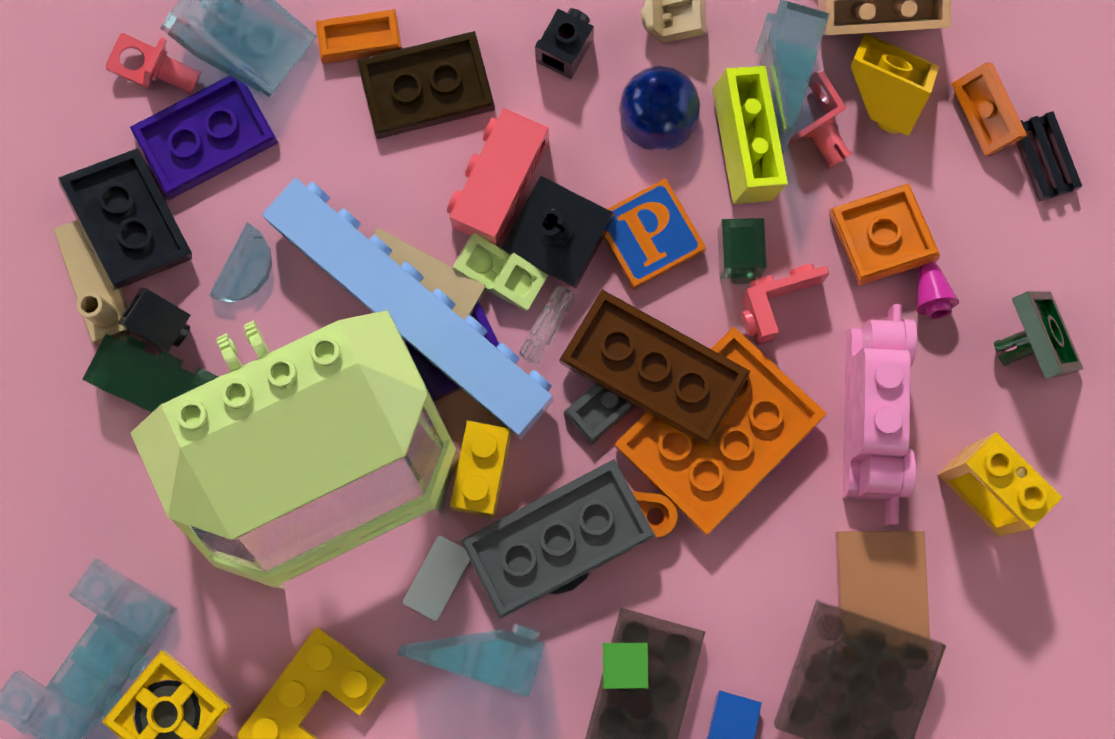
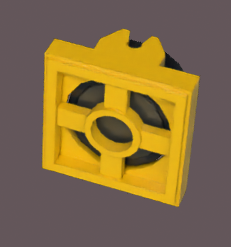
[102,650,232,739]

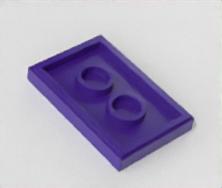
[130,71,279,200]

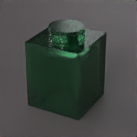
[717,218,767,284]

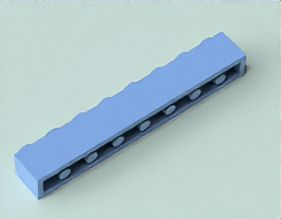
[262,177,554,439]

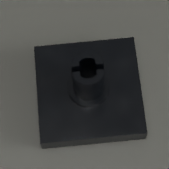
[501,176,615,289]

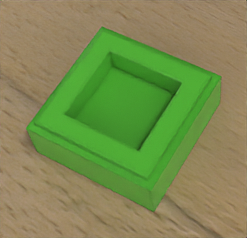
[603,643,648,689]

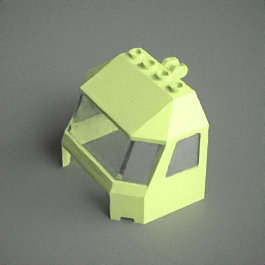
[130,310,460,589]

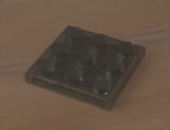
[774,599,946,739]

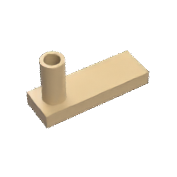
[53,220,133,346]

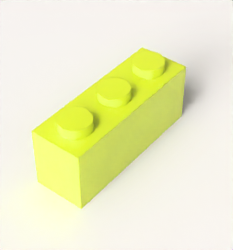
[712,66,788,204]

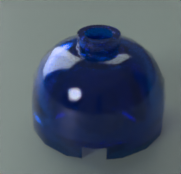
[619,65,701,150]

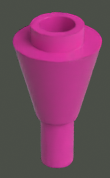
[917,261,959,319]

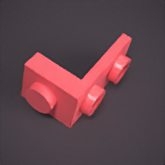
[741,264,830,345]

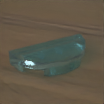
[209,222,272,302]

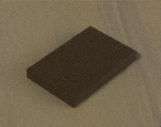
[357,31,495,139]

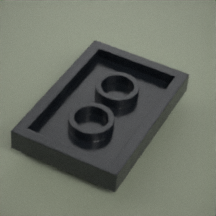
[58,148,192,291]

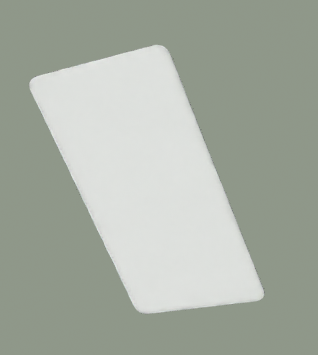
[403,536,470,621]

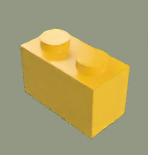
[450,420,512,519]

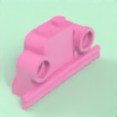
[843,304,917,526]

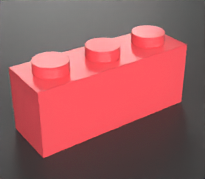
[447,107,549,247]

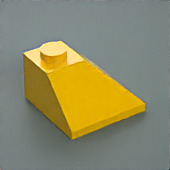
[850,33,939,136]

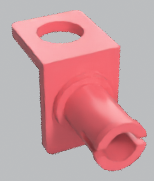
[106,33,201,94]
[788,69,852,169]

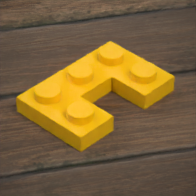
[236,627,388,739]

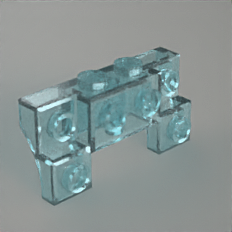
[0,558,177,739]

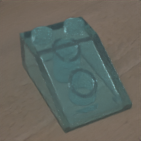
[160,0,317,97]
[755,0,830,155]
[397,624,546,697]

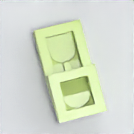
[452,233,548,311]

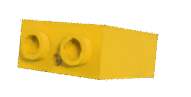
[938,432,1063,537]

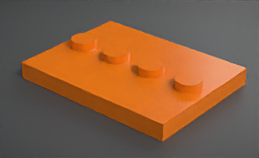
[615,326,827,537]

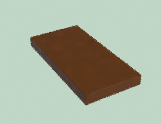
[559,289,750,447]

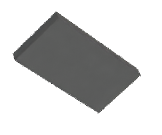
[461,459,656,619]

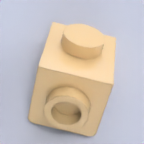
[641,0,707,44]

